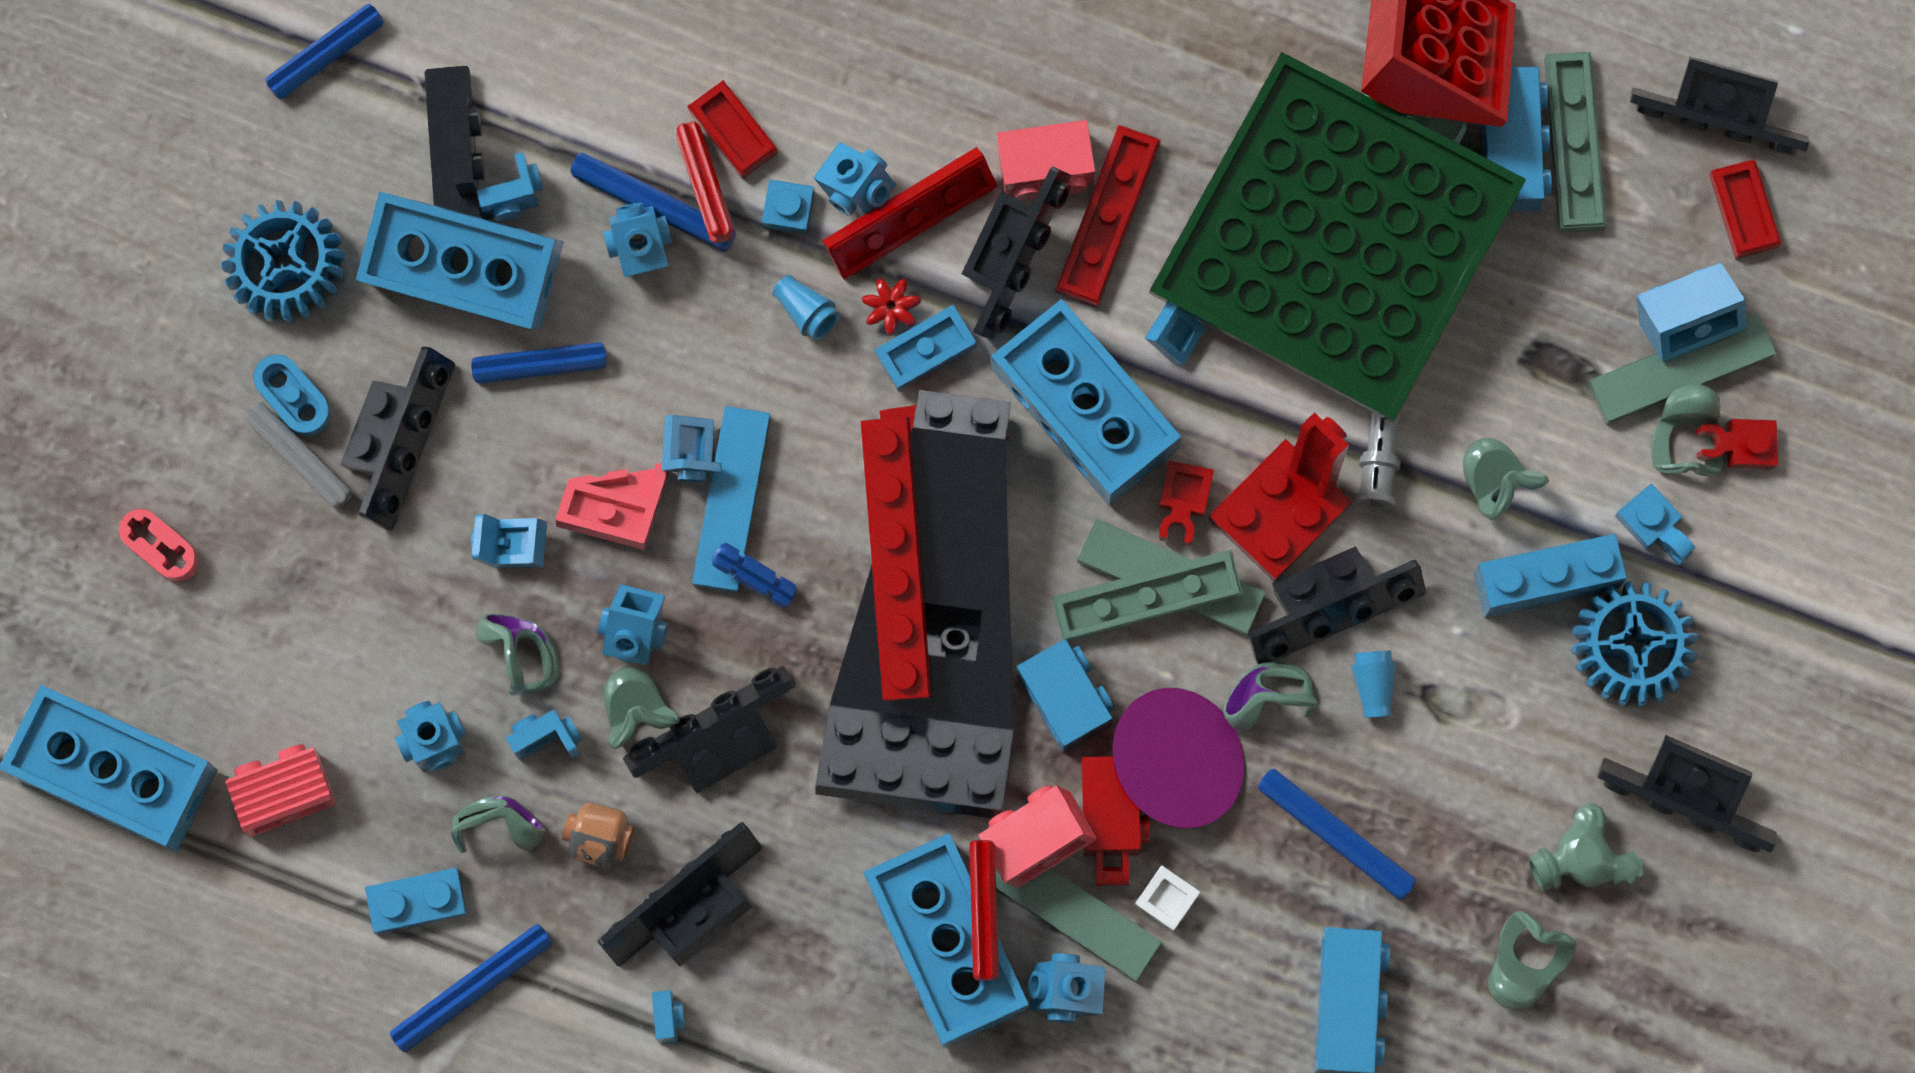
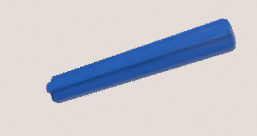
[570,153,736,252]
[1258,769,1416,900]
[390,924,552,1052]

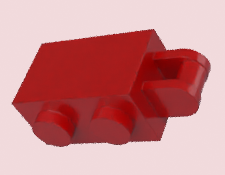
[1081,756,1149,886]

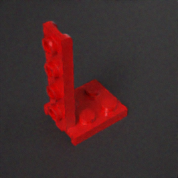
[1208,412,1352,582]

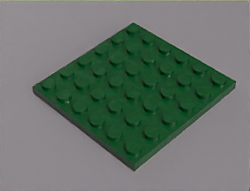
[1149,52,1526,423]

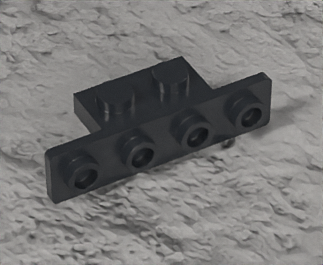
[1630,56,1810,155]
[424,66,485,218]
[961,166,1071,340]
[340,346,455,531]
[1248,546,1426,665]
[623,666,796,793]
[1597,735,1777,853]
[598,822,762,967]

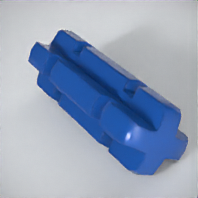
[712,543,797,608]

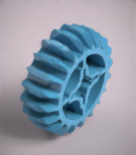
[221,200,346,323]
[1571,581,1698,707]

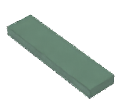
[1544,52,1606,233]
[1588,312,1776,425]
[1077,518,1266,637]
[1052,549,1244,641]
[996,869,1162,982]

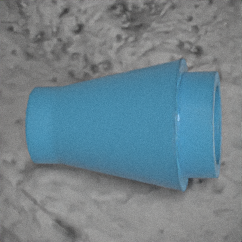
[772,275,839,340]
[1350,650,1397,718]

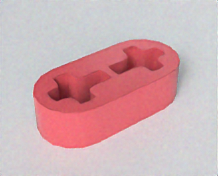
[119,509,199,582]

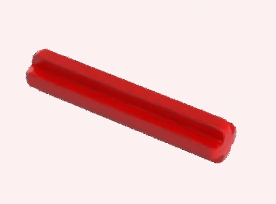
[676,121,734,244]
[969,840,999,981]

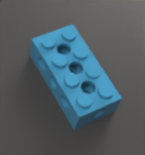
[356,192,564,329]
[991,299,1181,506]
[0,685,218,854]
[864,833,1029,1049]

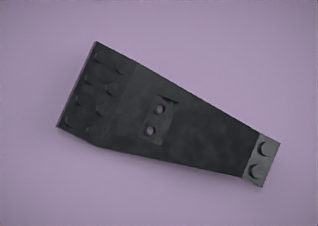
[815,390,1014,818]

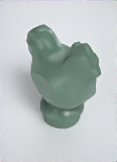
[1528,803,1645,892]

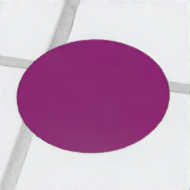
[1113,688,1244,828]

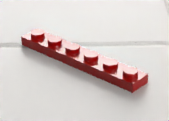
[860,417,932,700]

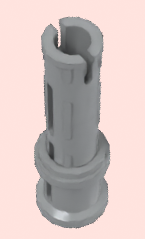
[1354,412,1401,510]

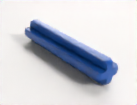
[265,4,384,99]
[471,342,607,384]

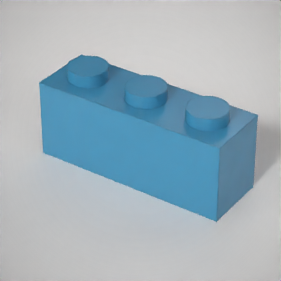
[1481,67,1552,212]
[1474,533,1627,618]
[1314,927,1390,1073]

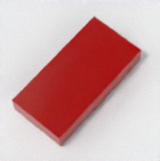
[687,80,778,179]
[1709,159,1781,259]

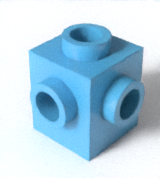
[813,142,896,216]
[603,202,672,277]
[598,584,668,665]
[395,701,466,772]
[1028,953,1105,1023]

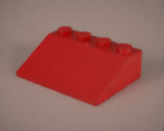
[1361,0,1516,127]

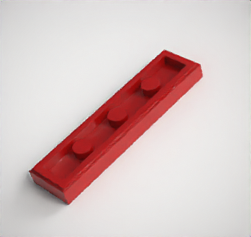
[1055,125,1161,308]
[822,147,998,280]

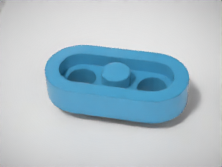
[253,354,331,437]

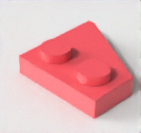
[555,463,670,550]

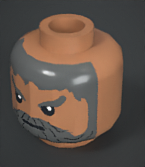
[562,802,634,869]

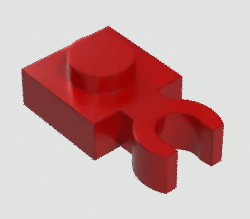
[1696,419,1778,469]
[1159,460,1214,547]

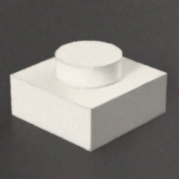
[1134,865,1200,932]

